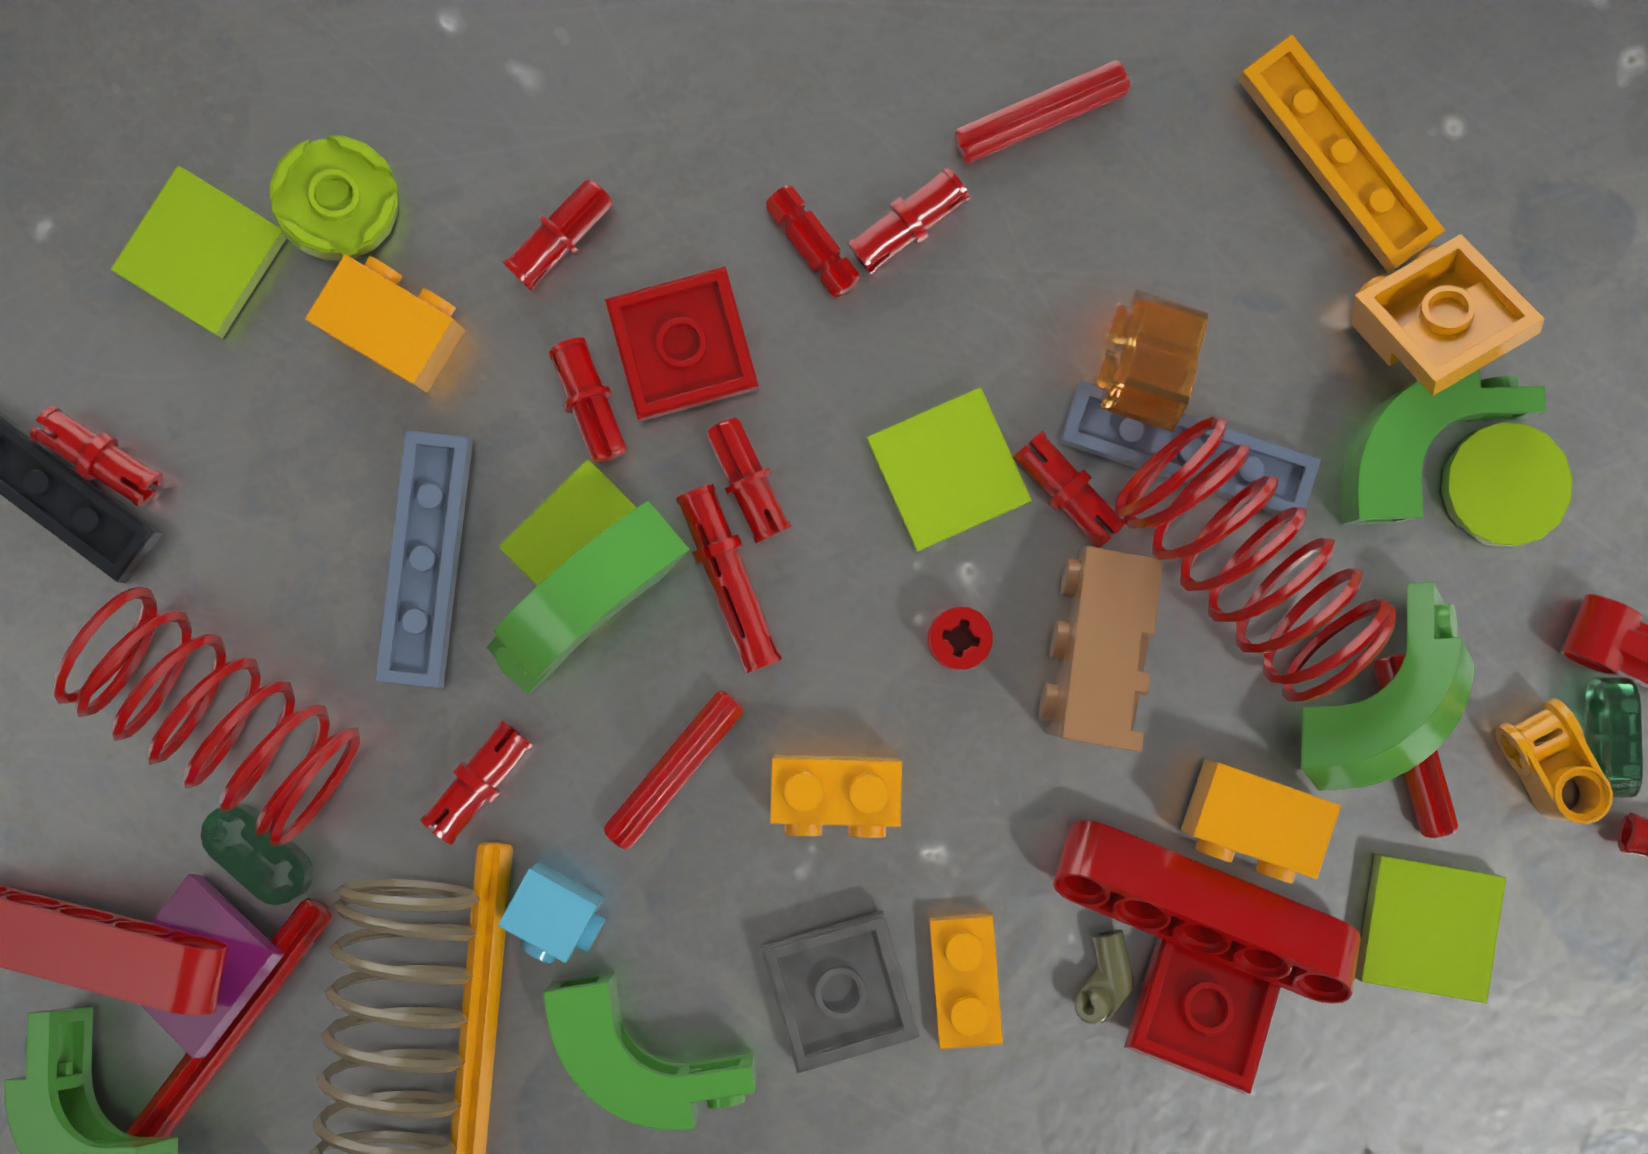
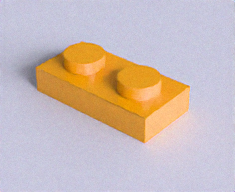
[928,913,1003,1049]

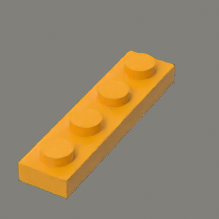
[1237,34,1446,274]

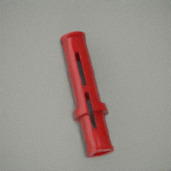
[676,484,782,674]

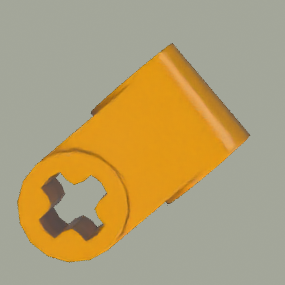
[1495,698,1613,824]

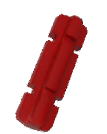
[766,185,860,298]

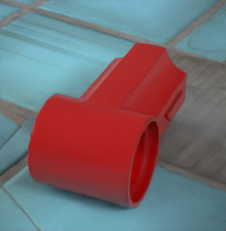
[1560,594,1648,688]

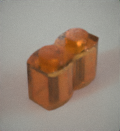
[1093,289,1208,432]

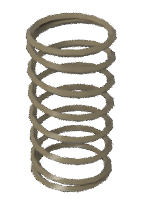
[309,879,480,1154]

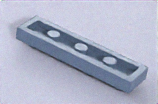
[1059,380,1322,515]
[375,430,473,688]

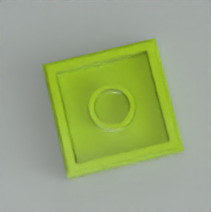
[110,165,287,339]
[866,387,1032,553]
[498,459,637,586]
[1355,853,1507,1004]

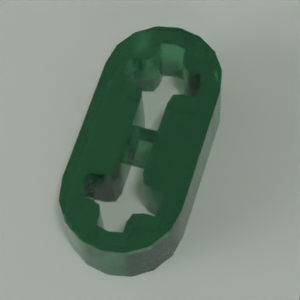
[1585,677,1643,798]
[200,804,314,905]

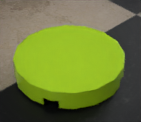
[270,135,399,260]
[1441,422,1573,548]

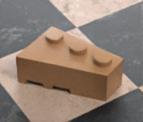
[1039,546,1163,753]

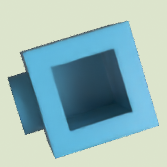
[498,861,606,964]

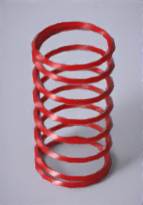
[1115,417,1396,702]
[53,587,360,847]

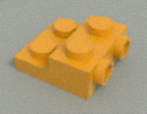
[1351,234,1545,396]

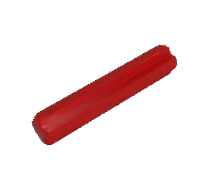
[954,61,1131,163]
[1373,653,1459,838]
[603,690,744,850]

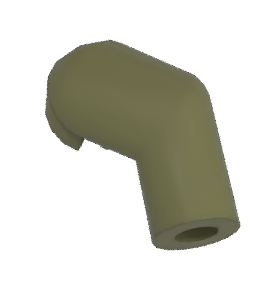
[1075,929,1134,1025]

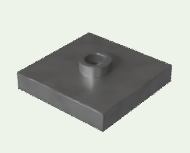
[761,910,920,1074]

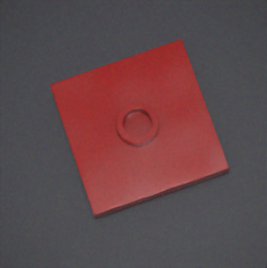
[605,266,759,422]
[1124,937,1281,1094]

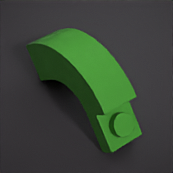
[1340,369,1546,525]
[486,500,690,695]
[1301,581,1474,791]
[543,972,757,1130]
[4,1007,178,1154]

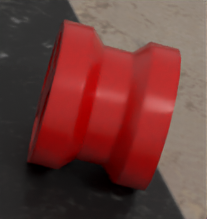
[927,607,993,670]

